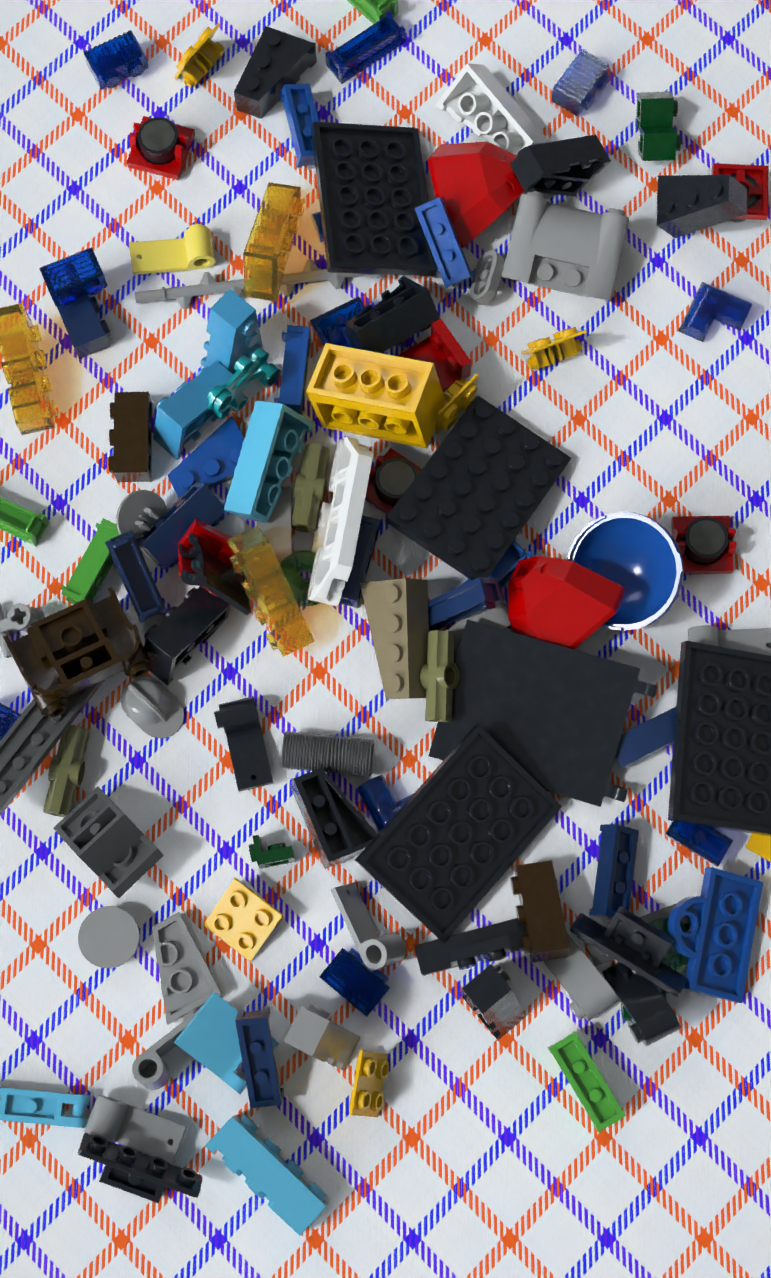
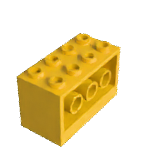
[306,343,445,449]

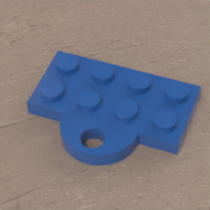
[668,867,763,1003]

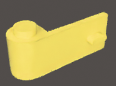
[129,224,216,275]

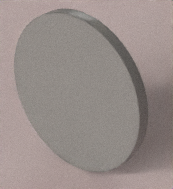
[116,490,167,548]
[78,906,140,968]

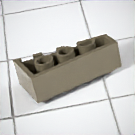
[360,578,429,699]

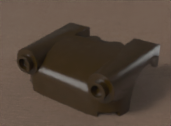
[3,587,151,717]

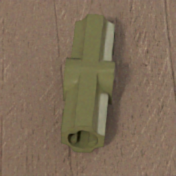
[291,443,330,533]
[420,630,460,722]
[43,725,90,817]

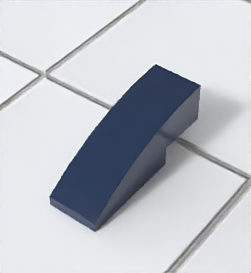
[615,707,676,768]

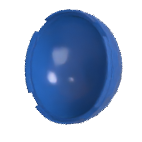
[567,512,684,631]

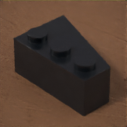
[234,26,317,119]
[510,135,611,196]
[657,175,747,238]
[345,276,440,354]
[144,587,231,686]
[290,768,378,869]
[458,964,526,1041]

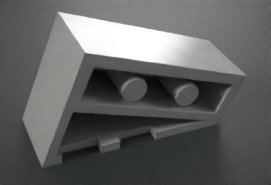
[283,1003,360,1071]

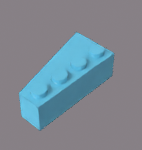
[224,400,315,523]
[205,1114,328,1236]

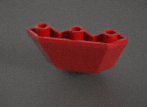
[427,141,524,249]
[508,556,626,649]

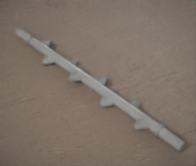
[135,259,383,309]

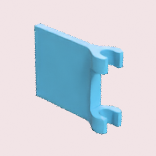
[174,992,279,1094]

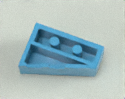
[201,289,262,375]
[153,361,233,460]

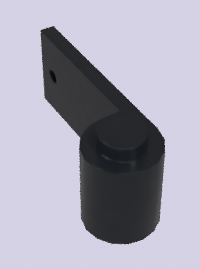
[214,696,274,792]
[602,962,680,1046]

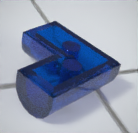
[678,282,753,343]
[310,296,365,348]
[357,775,414,832]
[665,821,733,867]

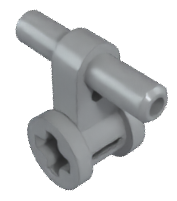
[0,603,45,658]

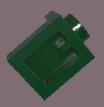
[249,835,296,869]

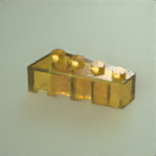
[243,182,305,302]
[0,303,58,435]
[226,525,315,657]

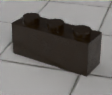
[108,392,153,482]
[510,860,570,963]

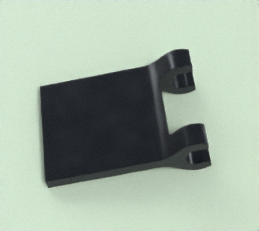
[179,533,251,615]

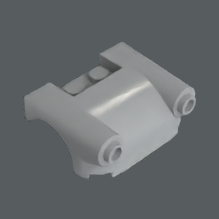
[501,191,629,302]

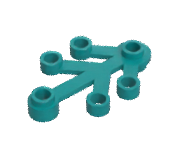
[207,347,281,419]

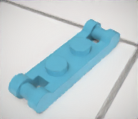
[0,1087,90,1128]

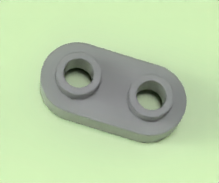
[470,250,504,305]

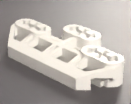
[308,436,373,607]

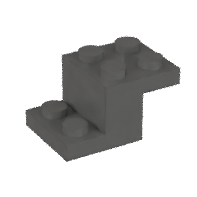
[53,786,164,898]

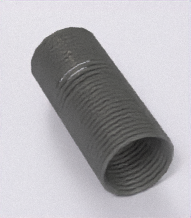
[281,731,374,777]

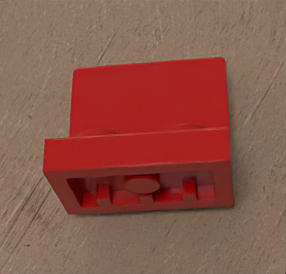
[397,318,472,392]
[178,518,246,597]

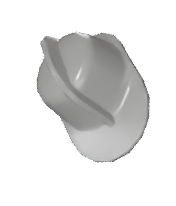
[121,676,184,739]

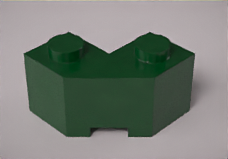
[636,92,681,161]

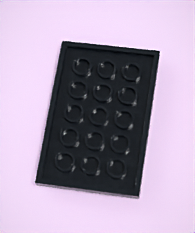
[311,122,438,276]
[385,395,571,581]
[668,641,771,836]
[355,724,562,943]

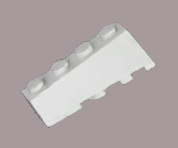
[436,63,549,155]

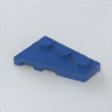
[167,416,244,498]

